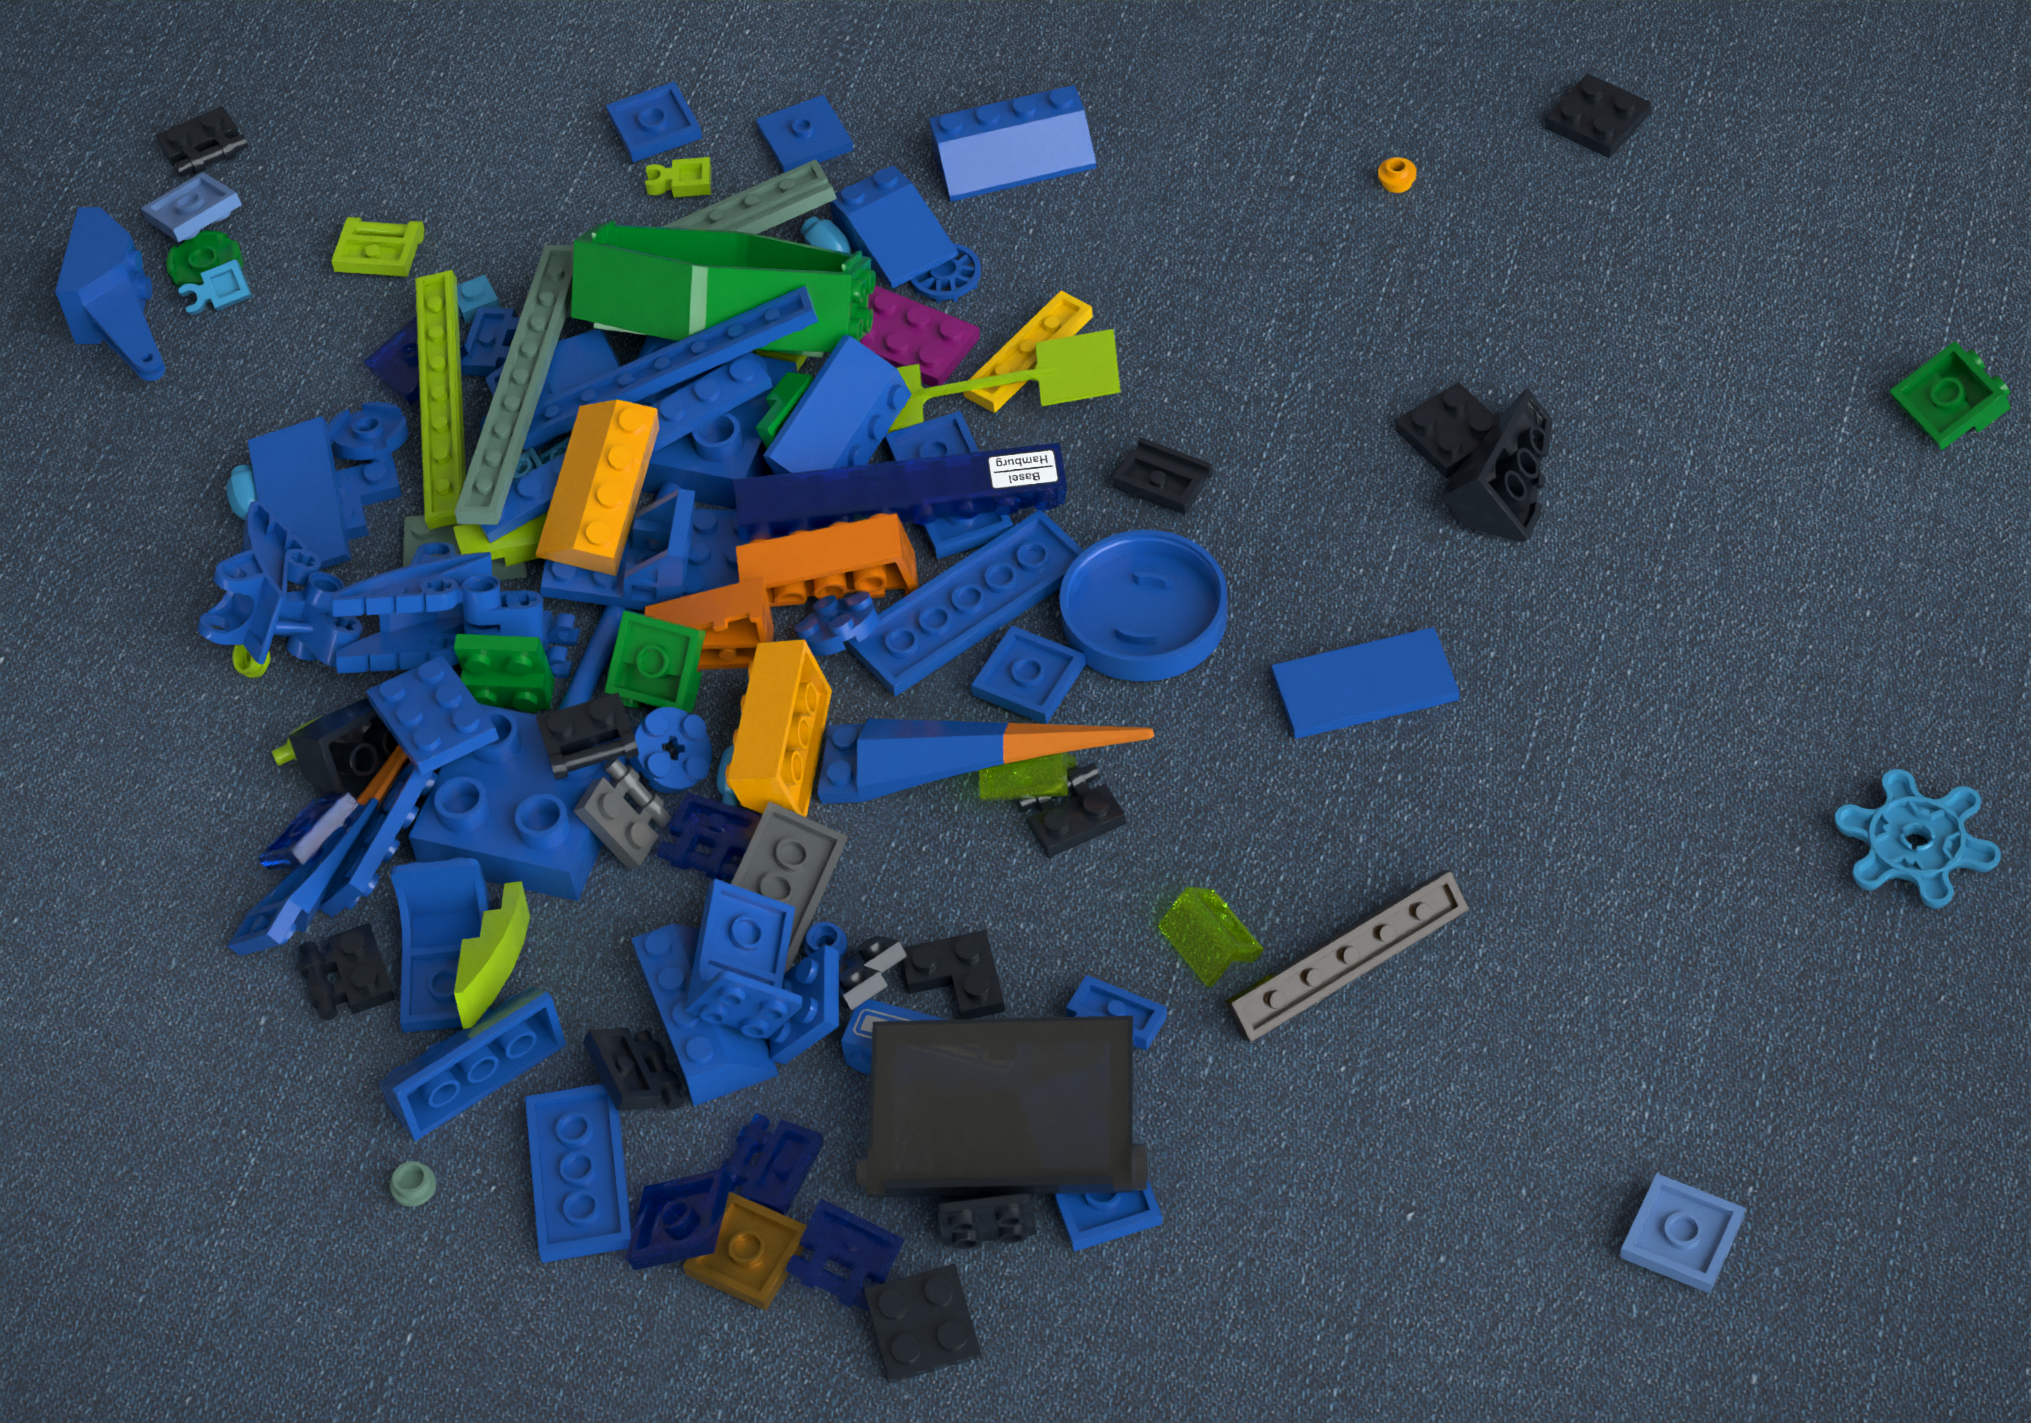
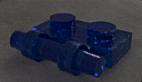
[657,792,762,880]
[714,1114,824,1216]
[785,1199,905,1312]

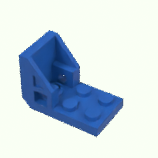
[540,489,695,611]

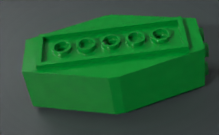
[571,219,876,358]

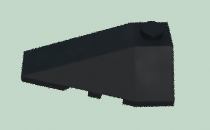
[1441,389,1552,542]
[289,698,410,816]

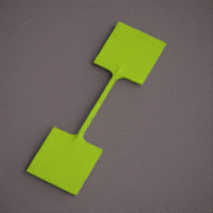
[887,329,1121,433]

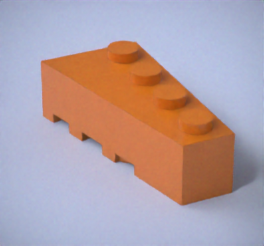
[736,513,919,607]

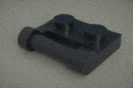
[536,692,639,781]

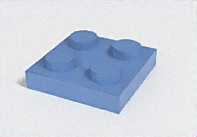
[140,172,242,242]
[1620,1173,1746,1294]

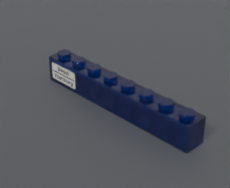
[733,443,1067,542]

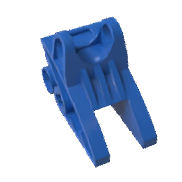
[197,500,363,667]
[332,542,545,674]

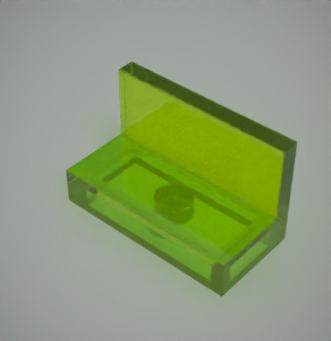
[979,752,1077,801]
[1157,887,1264,987]

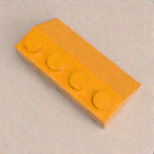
[536,399,659,576]
[725,639,832,817]

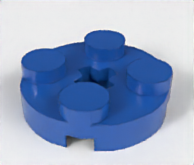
[328,402,409,463]
[794,592,880,656]
[629,707,712,794]

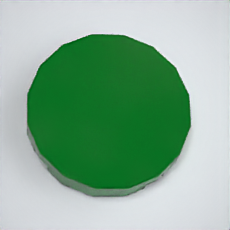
[166,231,244,294]

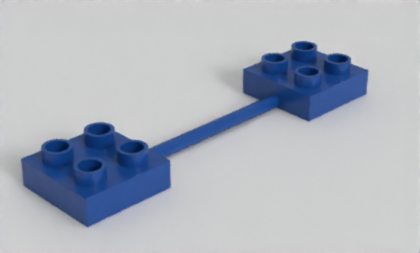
[409,336,798,901]

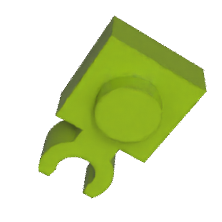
[645,157,712,197]

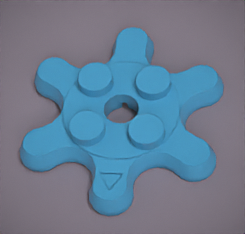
[1835,769,2001,909]

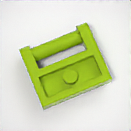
[331,217,424,277]

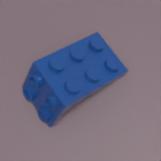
[391,857,493,1033]
[685,879,803,1039]

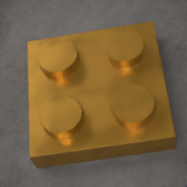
[683,1192,812,1311]

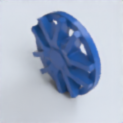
[910,243,981,304]

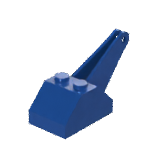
[55,207,166,381]

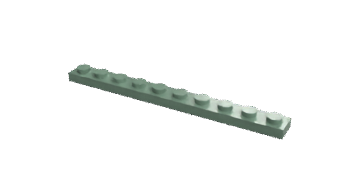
[455,245,574,525]

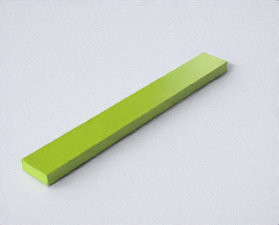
[415,270,466,530]

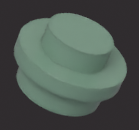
[390,1161,436,1207]

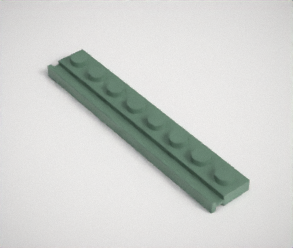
[565,159,837,318]

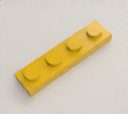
[963,290,1093,413]

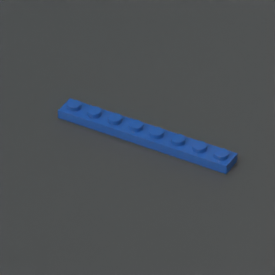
[523,286,819,450]
[478,351,772,543]

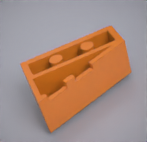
[645,576,774,670]

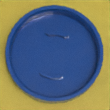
[1059,530,1228,682]

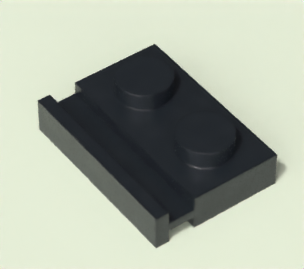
[1113,437,1213,515]

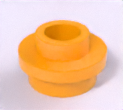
[1378,157,1416,193]

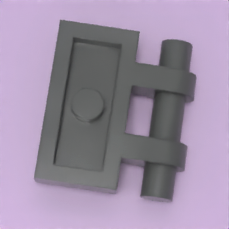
[573,758,672,870]

